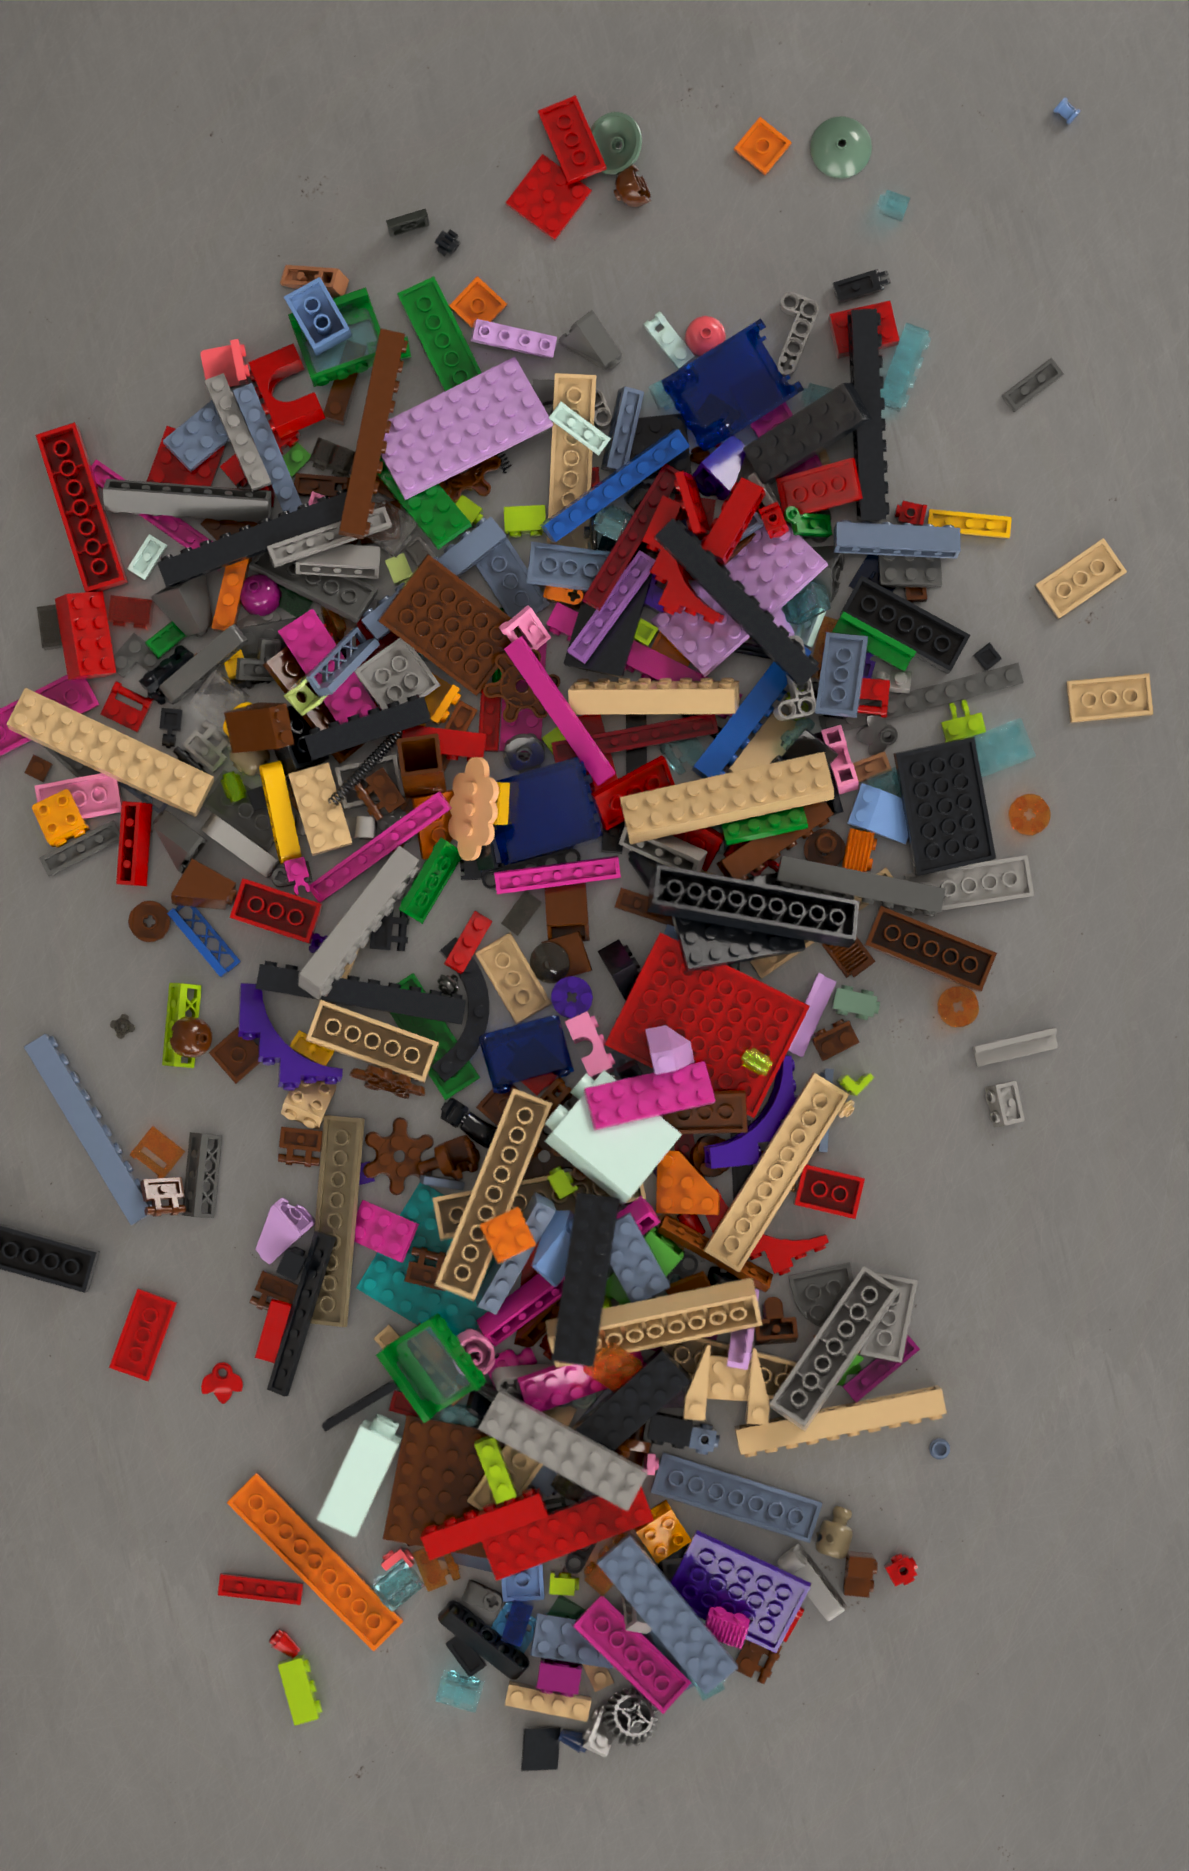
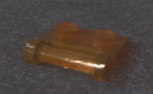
[130,1126,186,1178]

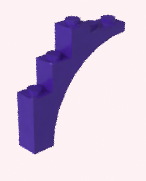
[238,983,343,1091]
[704,1055,798,1169]

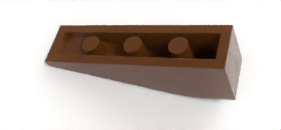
[324,341,367,426]

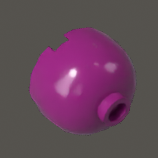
[240,574,282,616]

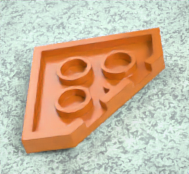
[412,789,454,859]
[656,1151,720,1215]

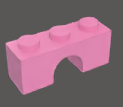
[821,725,859,795]
[565,1011,616,1080]

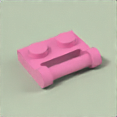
[499,605,551,650]

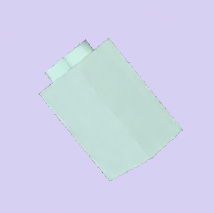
[545,1070,682,1206]
[317,1414,402,1537]

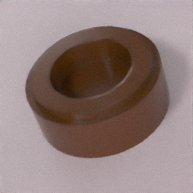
[815,833,837,854]

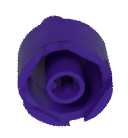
[551,976,593,1018]

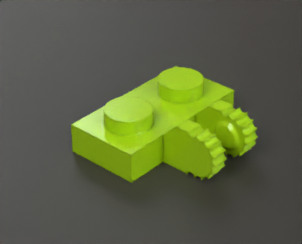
[941,699,986,742]

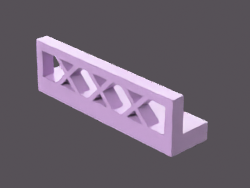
[788,973,836,1058]
[727,1289,759,1370]

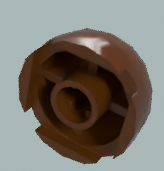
[613,164,651,207]
[170,1017,212,1058]

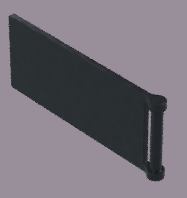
[564,514,660,678]

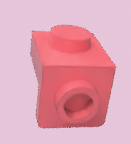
[381,1546,415,1571]

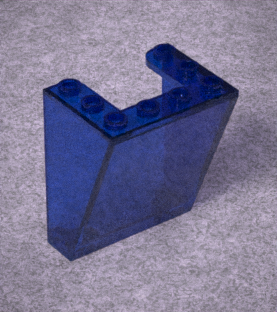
[661,318,804,451]
[493,757,602,866]

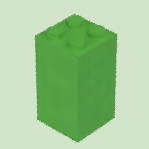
[605,1226,685,1306]

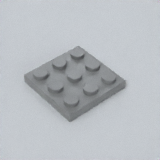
[354,638,441,710]

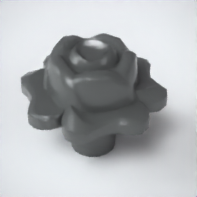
[437,974,460,995]

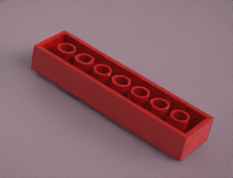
[35,422,128,592]
[481,1486,654,1581]

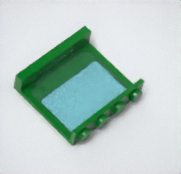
[288,287,380,387]
[376,1313,487,1423]

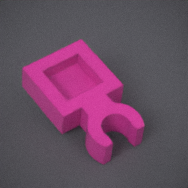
[283,857,310,895]

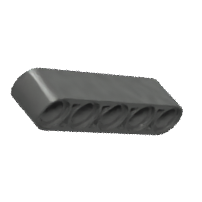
[159,624,248,705]

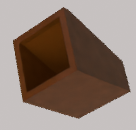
[224,702,294,753]
[397,733,447,797]
[171,859,237,910]
[544,882,590,941]

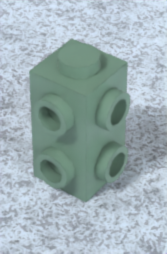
[832,985,880,1020]

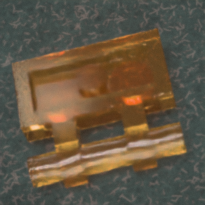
[412,1547,461,1592]

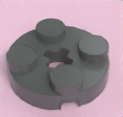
[503,733,545,774]

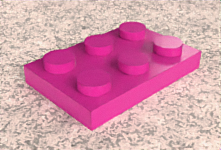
[354,1200,419,1263]

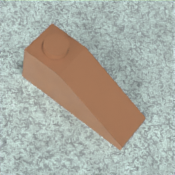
[280,265,349,298]

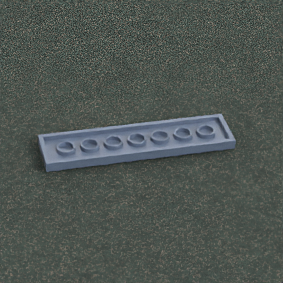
[650,1452,822,1543]

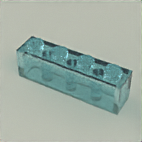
[881,322,931,412]

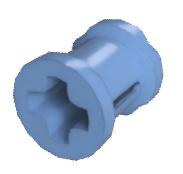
[1053,97,1081,125]

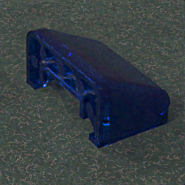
[479,1015,574,1094]

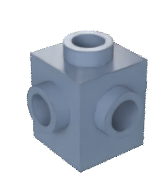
[688,1423,720,1455]

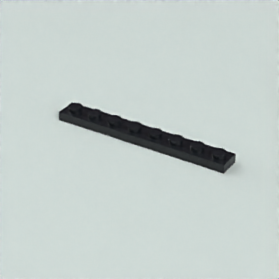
[267,1231,336,1396]

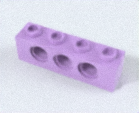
[470,319,557,359]

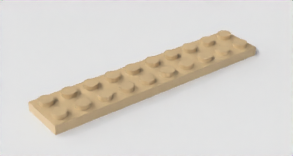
[547,373,596,549]
[703,1072,849,1272]

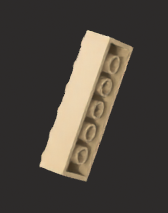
[306,1000,439,1084]

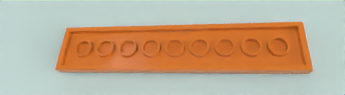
[227,1473,403,1652]

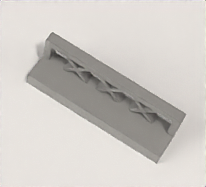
[972,1028,1058,1067]

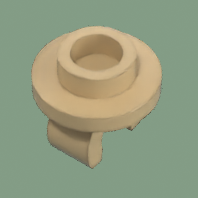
[838,1100,855,1118]

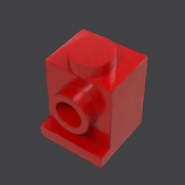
[758,501,790,539]
[895,501,927,526]

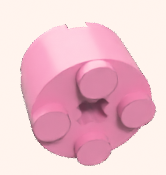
[452,1329,495,1375]

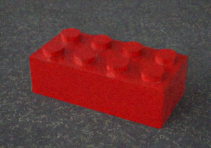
[55,591,116,680]
[229,878,323,944]

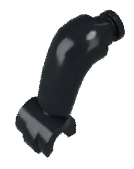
[440,1098,497,1149]

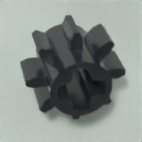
[435,229,460,256]

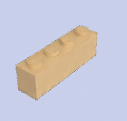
[505,1681,591,1722]

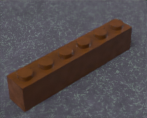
[716,801,834,880]

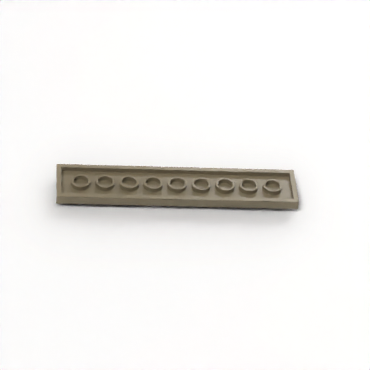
[311,1115,365,1327]

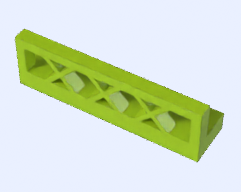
[162,983,202,1068]
[836,1073,874,1096]

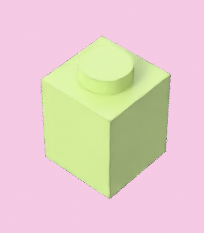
[385,553,412,586]

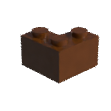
[843,1551,878,1598]

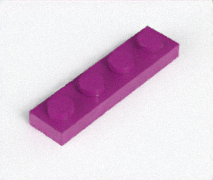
[842,1335,920,1403]

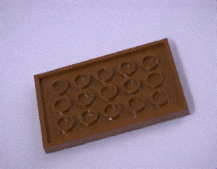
[377,554,523,696]

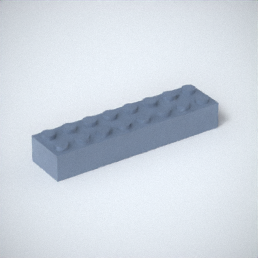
[597,1533,738,1695]

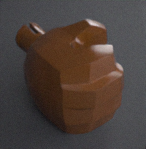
[418,1135,481,1181]
[614,1423,652,1467]

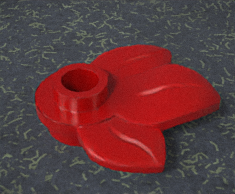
[201,1362,243,1404]

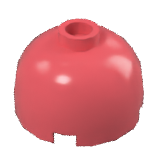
[685,316,726,358]

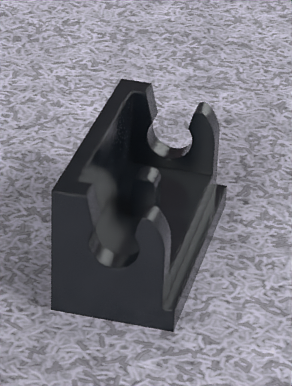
[476,825,504,871]

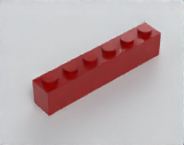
[421,1488,548,1560]

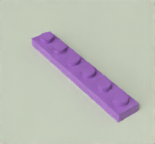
[567,550,655,664]

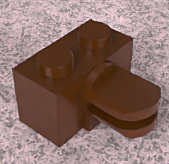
[754,1297,798,1346]

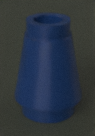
[559,1729,587,1753]

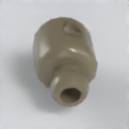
[229,750,270,776]
[815,1506,853,1559]

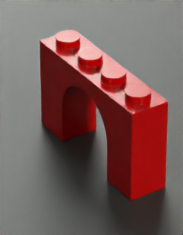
[248,343,326,438]

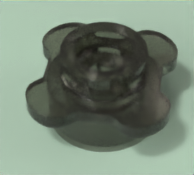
[110,1014,135,1039]

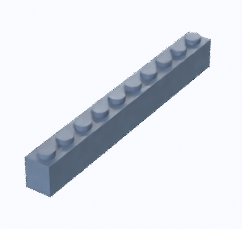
[24,1034,152,1225]

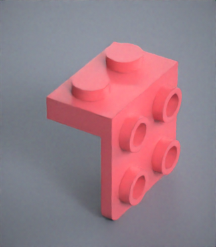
[200,339,250,387]

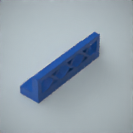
[167,906,241,977]

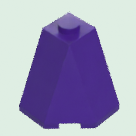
[692,435,746,501]

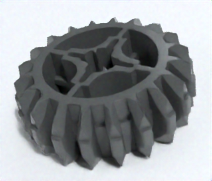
[603,1689,658,1746]

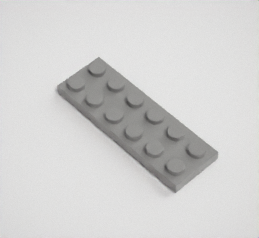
[904,855,1034,915]

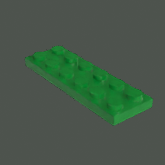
[397,276,482,392]
[377,456,471,550]
[389,973,480,1100]

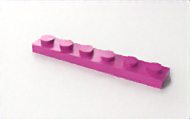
[494,856,621,894]

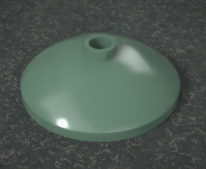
[590,112,642,175]
[810,116,872,179]

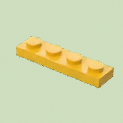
[927,509,1012,539]

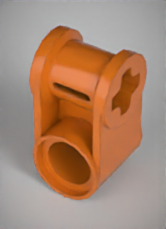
[542,586,583,605]

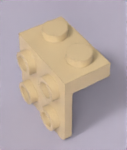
[281,1080,336,1130]

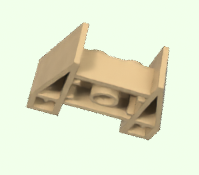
[683,1343,770,1425]

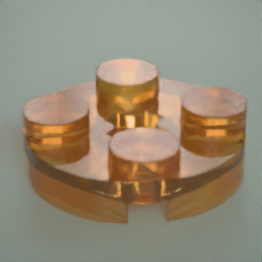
[1008,794,1051,836]
[937,986,979,1027]

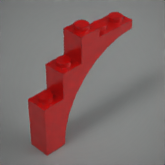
[642,495,725,625]
[705,1188,829,1276]

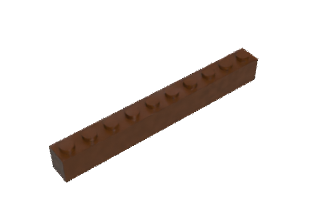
[339,328,408,540]

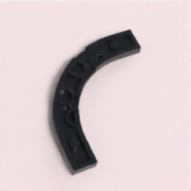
[431,937,489,1083]

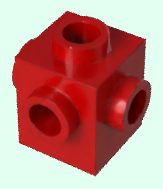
[884,1553,918,1587]

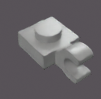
[875,670,912,694]

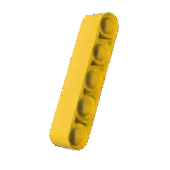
[259,761,301,864]

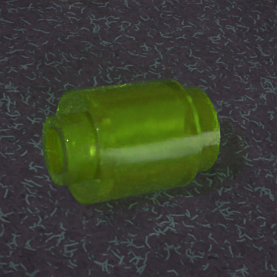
[220,771,247,803]
[741,1047,773,1076]

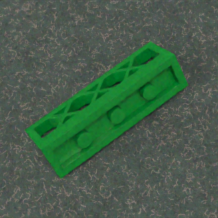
[832,611,917,672]

